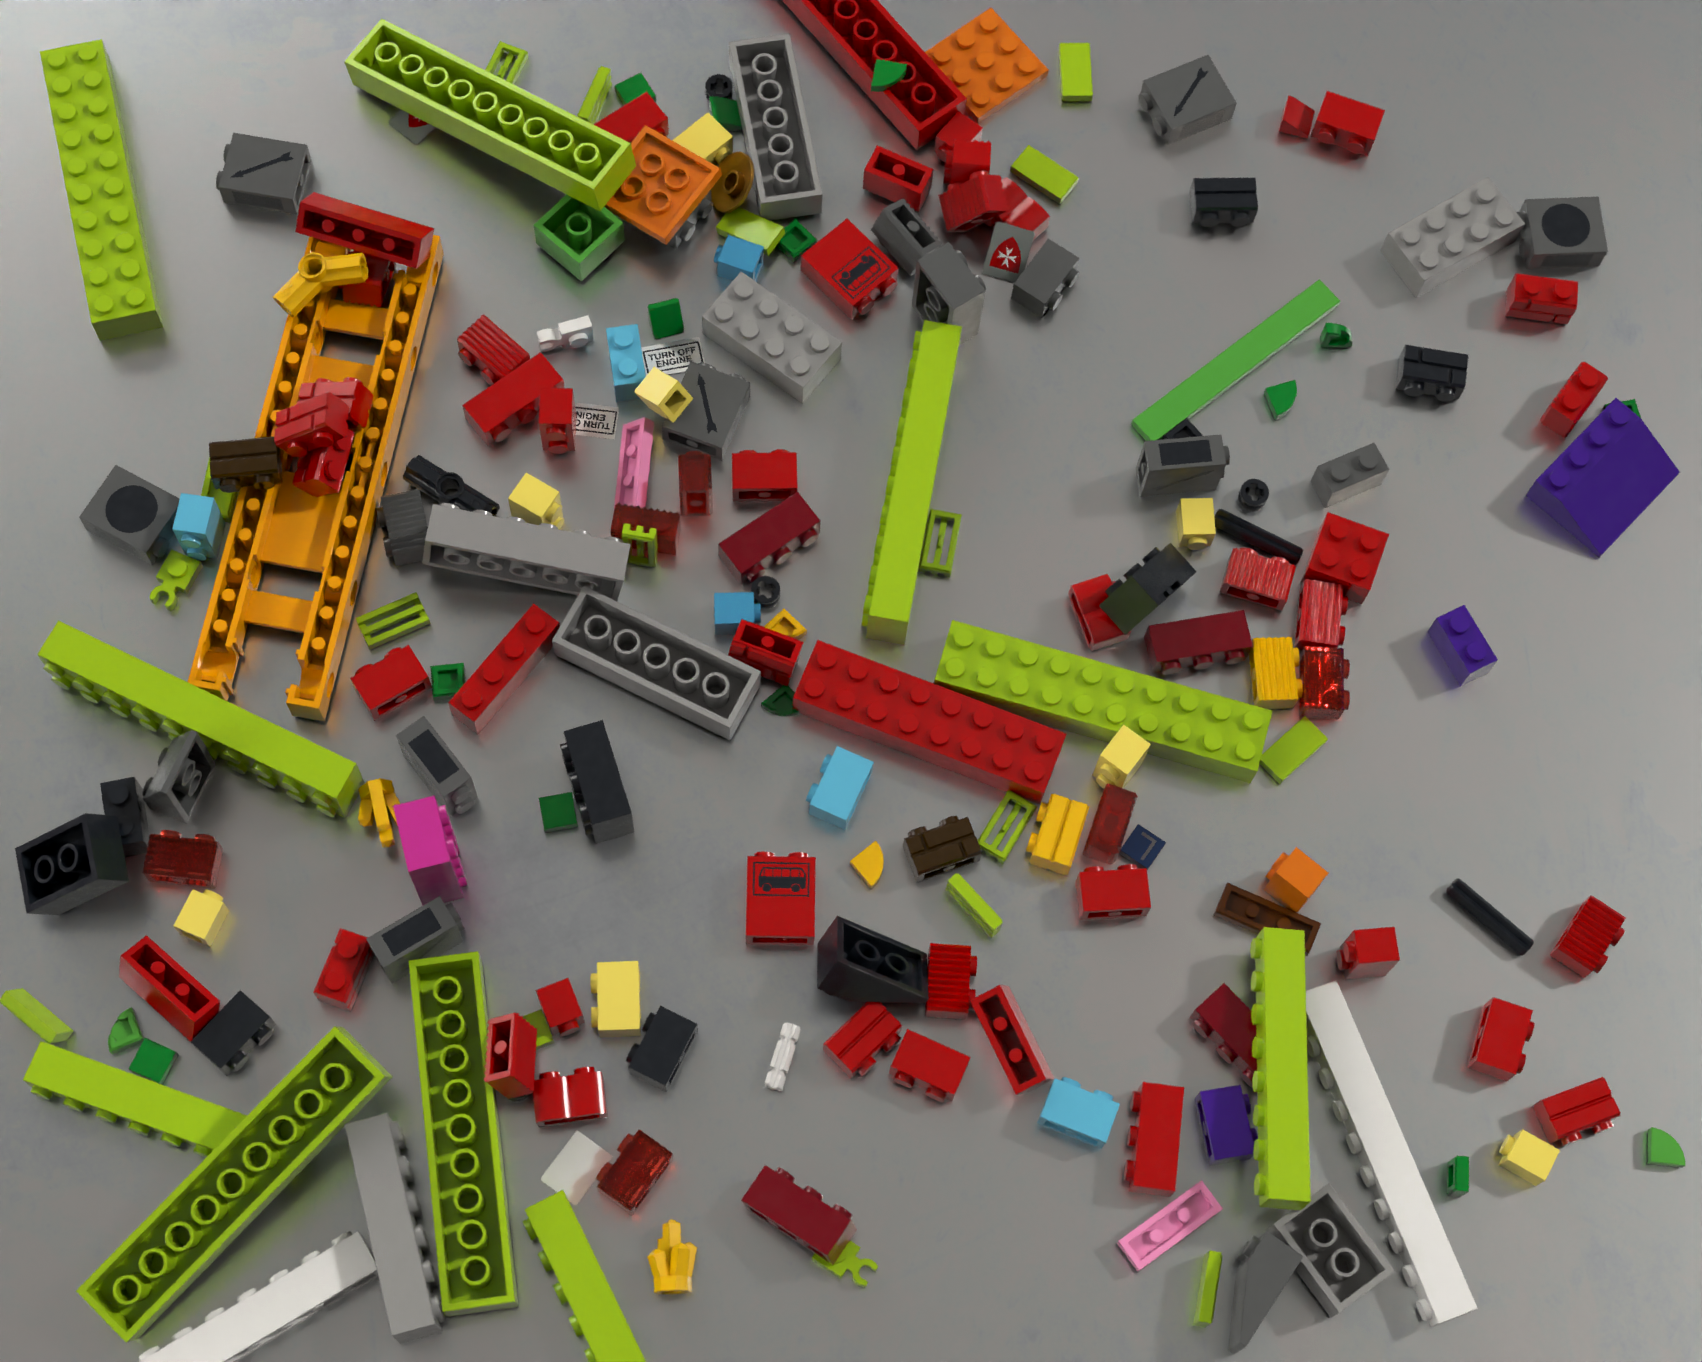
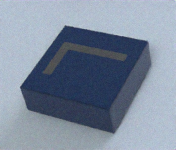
[1119,824,1166,870]

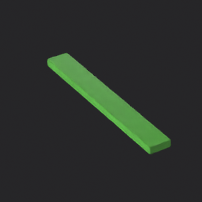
[1131,279,1340,441]

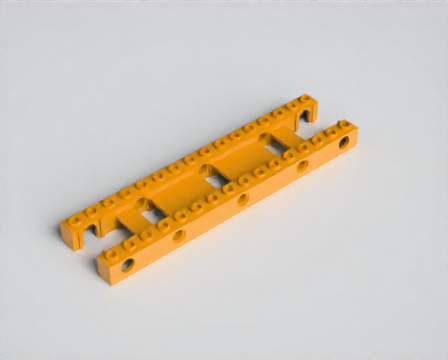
[188,235,444,722]

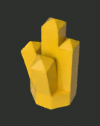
[358,778,400,848]
[647,1219,697,1295]

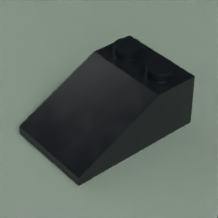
[817,916,929,1004]

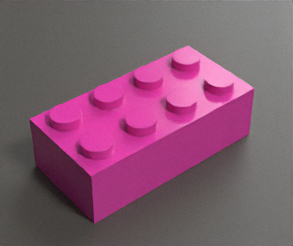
[393,795,467,905]

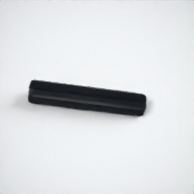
[1214,509,1303,565]
[1446,878,1534,955]

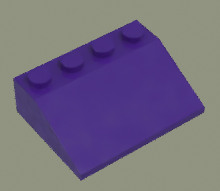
[1525,398,1680,558]

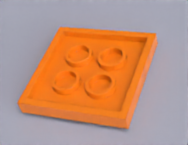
[925,7,1049,124]
[604,125,722,245]

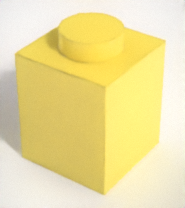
[634,367,693,423]
[1176,498,1216,550]
[173,889,229,948]
[1499,1129,1560,1186]

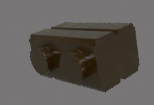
[209,437,283,493]
[903,816,982,882]

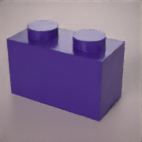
[1427,605,1498,687]
[1195,1085,1258,1166]

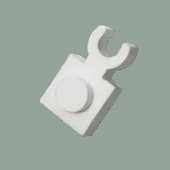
[537,315,594,352]

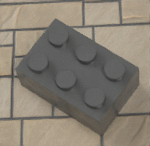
[912,242,986,345]

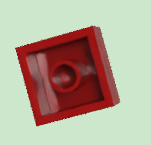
[1301,512,1389,604]

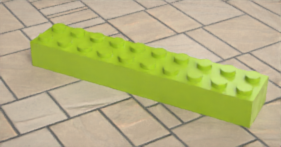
[344,18,636,211]
[40,39,163,341]
[861,320,962,645]
[37,620,365,818]
[934,620,1273,783]
[409,951,518,1317]
[76,1026,393,1343]

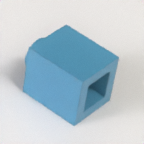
[714,235,764,281]
[714,592,761,635]

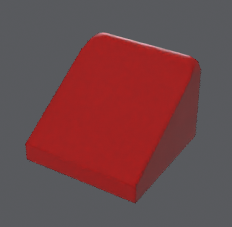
[1279,95,1315,139]

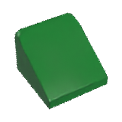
[709,96,742,132]
[647,298,684,339]

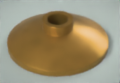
[711,152,754,213]

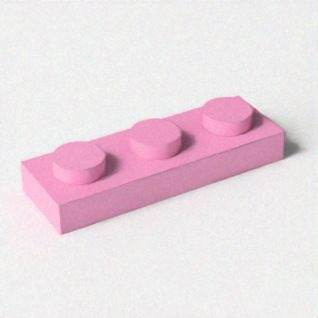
[613,417,654,517]
[1117,1180,1223,1272]

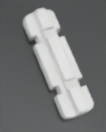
[765,1023,800,1091]

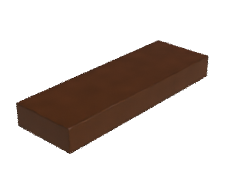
[1213,882,1321,956]

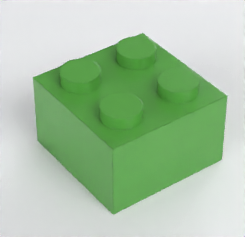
[534,194,625,282]

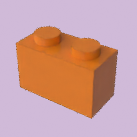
[1264,847,1328,913]

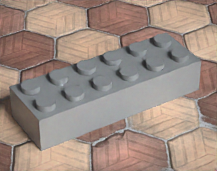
[729,33,823,220]
[422,503,630,601]
[552,586,761,740]
[344,1113,446,1344]

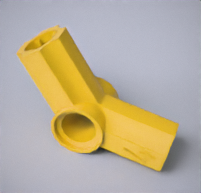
[273,252,368,317]

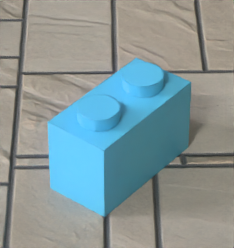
[606,324,646,402]
[172,493,226,561]
[806,746,874,830]
[1037,1077,1120,1149]

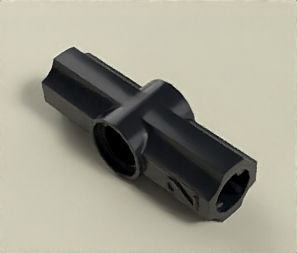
[403,455,500,517]

